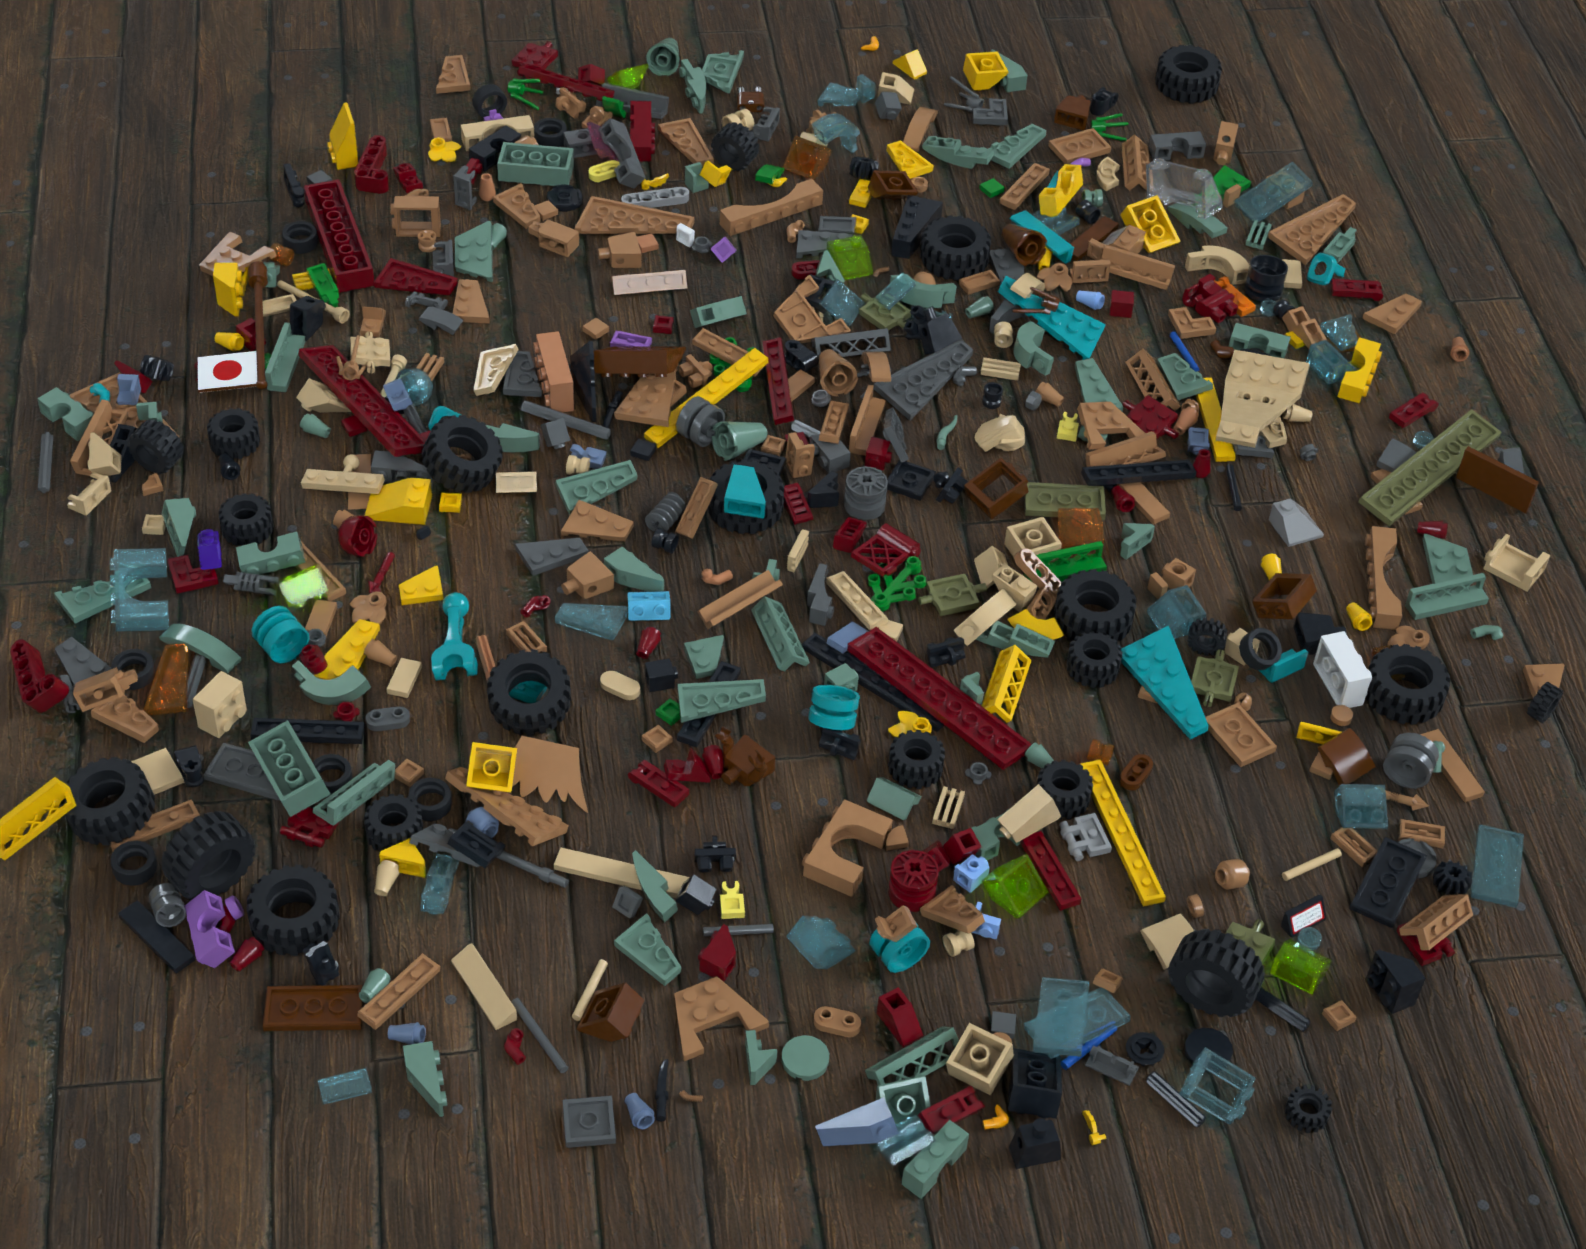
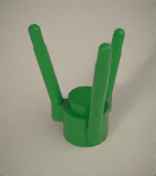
[507,78,544,110]
[1091,113,1129,141]

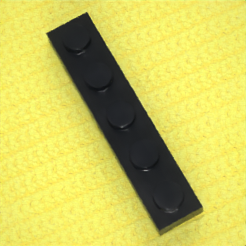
[677,661,741,748]
[250,718,365,744]

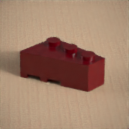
[630,101,655,161]

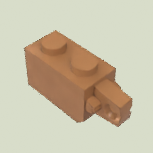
[528,219,579,257]
[73,667,138,712]

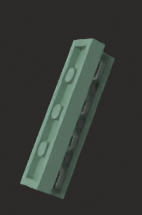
[265,322,306,392]
[1405,573,1489,620]
[751,596,810,672]
[313,760,395,826]
[865,1026,959,1085]

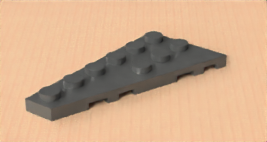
[874,340,973,421]

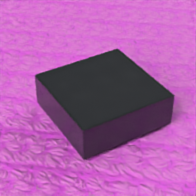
[630,438,656,461]

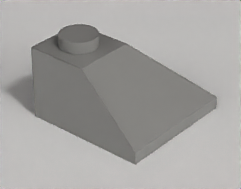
[1269,499,1324,547]

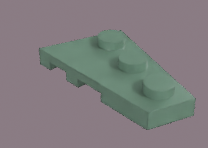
[614,913,681,986]

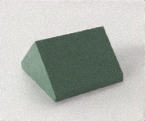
[875,1075,931,1132]

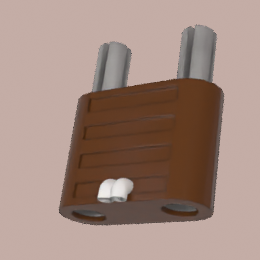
[737,87,765,112]

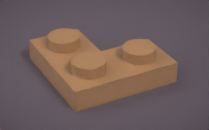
[1168,307,1216,339]

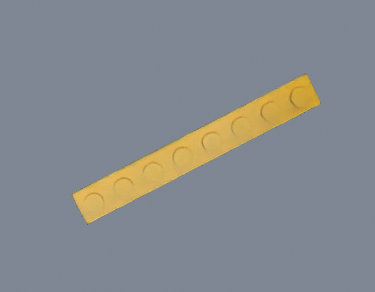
[644,348,768,448]
[1080,759,1166,907]

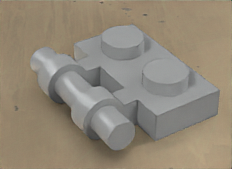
[1059,813,1112,861]

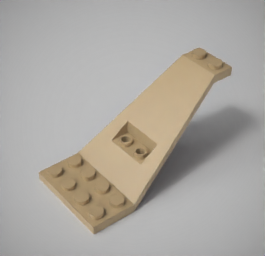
[1216,350,1309,448]

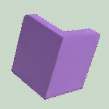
[711,236,737,263]

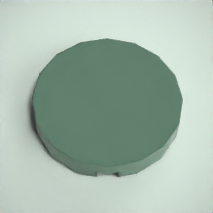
[781,1035,830,1081]

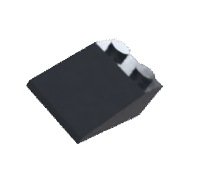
[1008,1048,1062,1119]

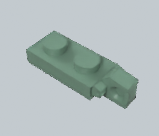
[1323,227,1357,263]

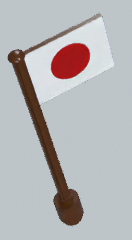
[198,261,268,393]

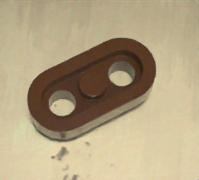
[1120,754,1153,790]

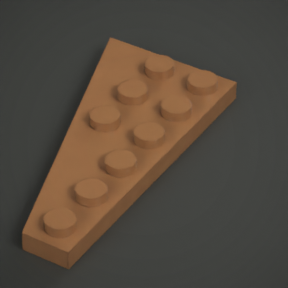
[614,365,678,427]

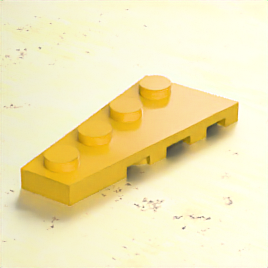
[314,619,380,680]

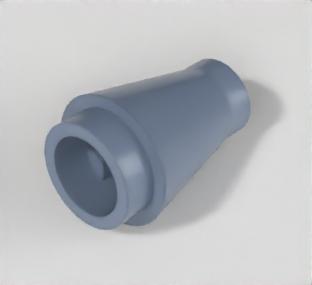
[388,1022,426,1045]
[625,1093,655,1129]

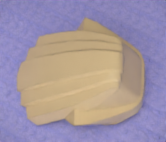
[974,414,1025,452]

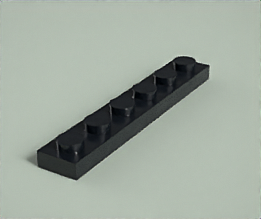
[1081,460,1197,486]

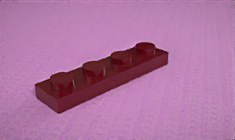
[1020,831,1082,911]

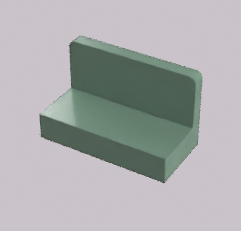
[867,777,922,820]

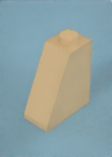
[997,784,1061,843]

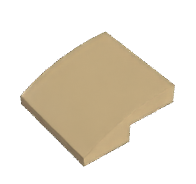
[1140,913,1194,970]

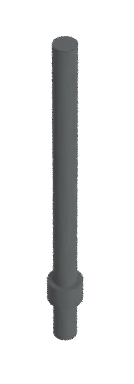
[448,828,569,888]

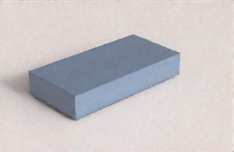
[827,621,868,653]

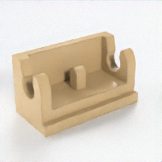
[67,472,111,516]

